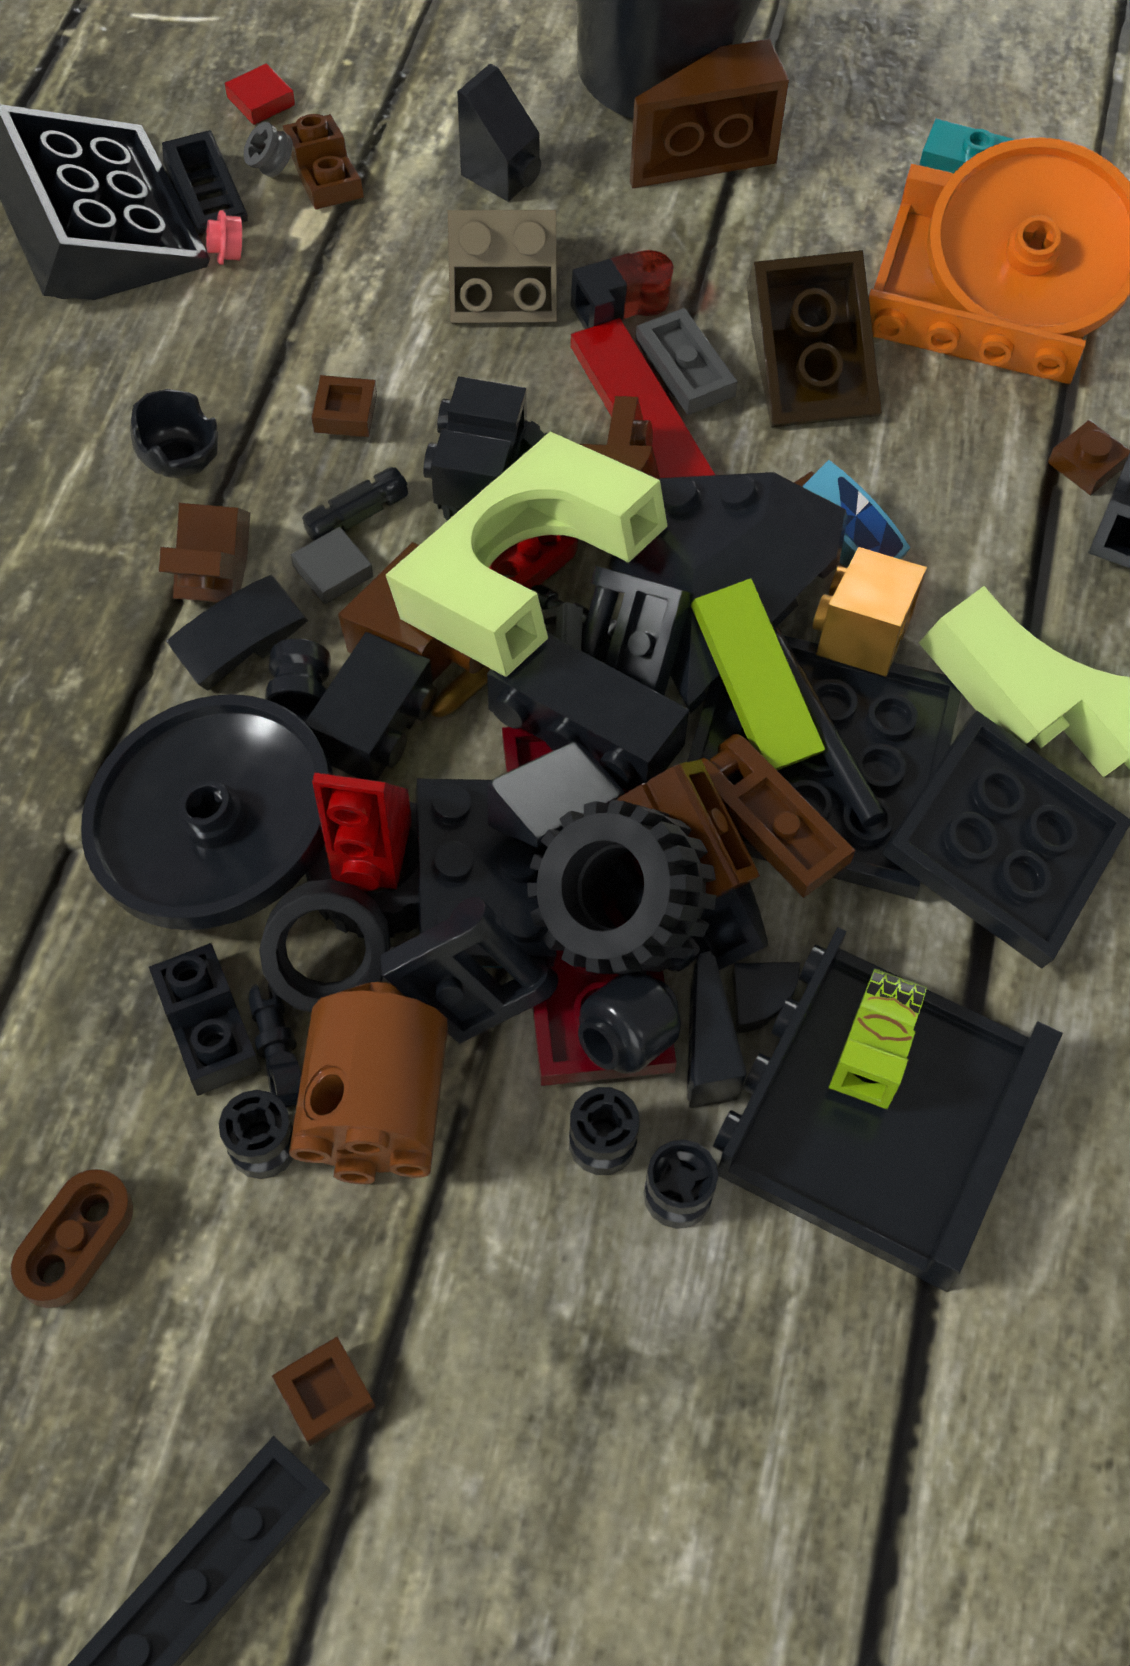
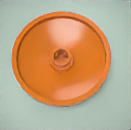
[927,137,1130,338]

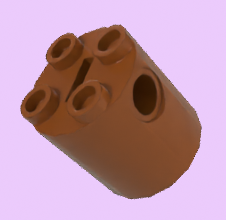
[289,982,448,1184]

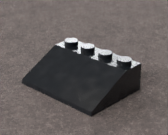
[0,104,210,300]

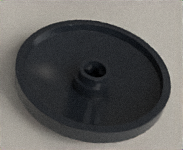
[81,694,334,930]

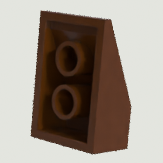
[630,39,789,188]

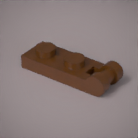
[698,734,855,898]

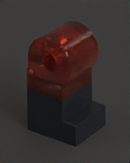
[570,250,674,329]

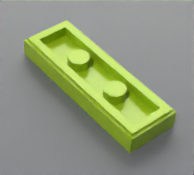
[691,578,825,770]

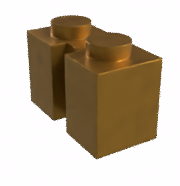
[812,547,927,677]

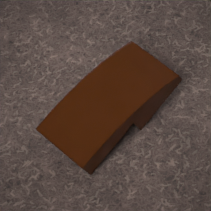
[282,114,364,210]

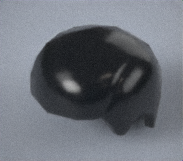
[130,389,218,478]

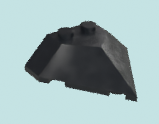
[610,472,848,714]

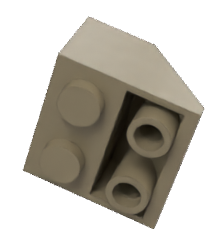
[447,210,557,323]

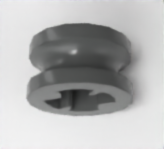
[243,122,293,177]

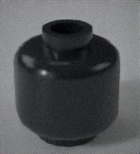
[578,972,681,1074]

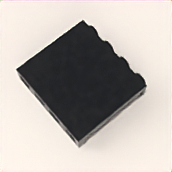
[713,927,1063,1292]

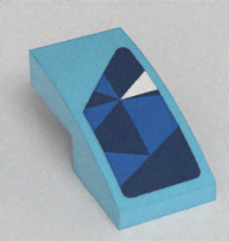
[802,460,910,568]

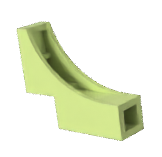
[919,586,1130,778]

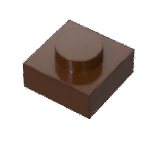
[312,375,377,437]
[1048,420,1130,496]
[272,1336,375,1446]

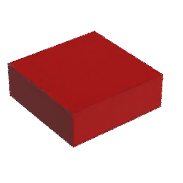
[225,63,295,125]

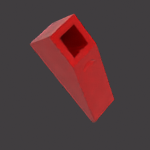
[312,773,412,891]

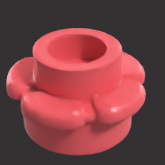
[206,210,242,265]

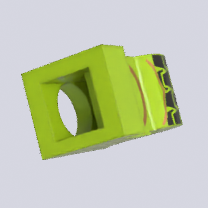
[829,969,927,1109]

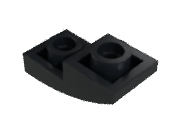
[166,575,308,691]
[149,943,261,1096]

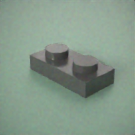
[636,308,738,415]

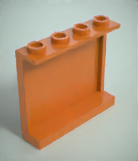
[869,164,1086,384]

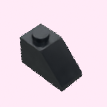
[457,63,541,202]

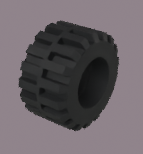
[527,800,716,974]

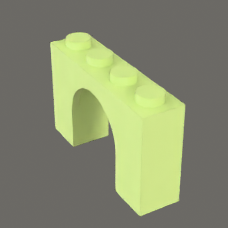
[386,431,668,677]

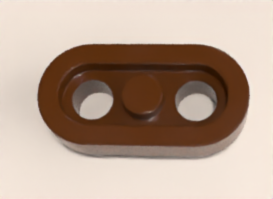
[11,1169,133,1308]

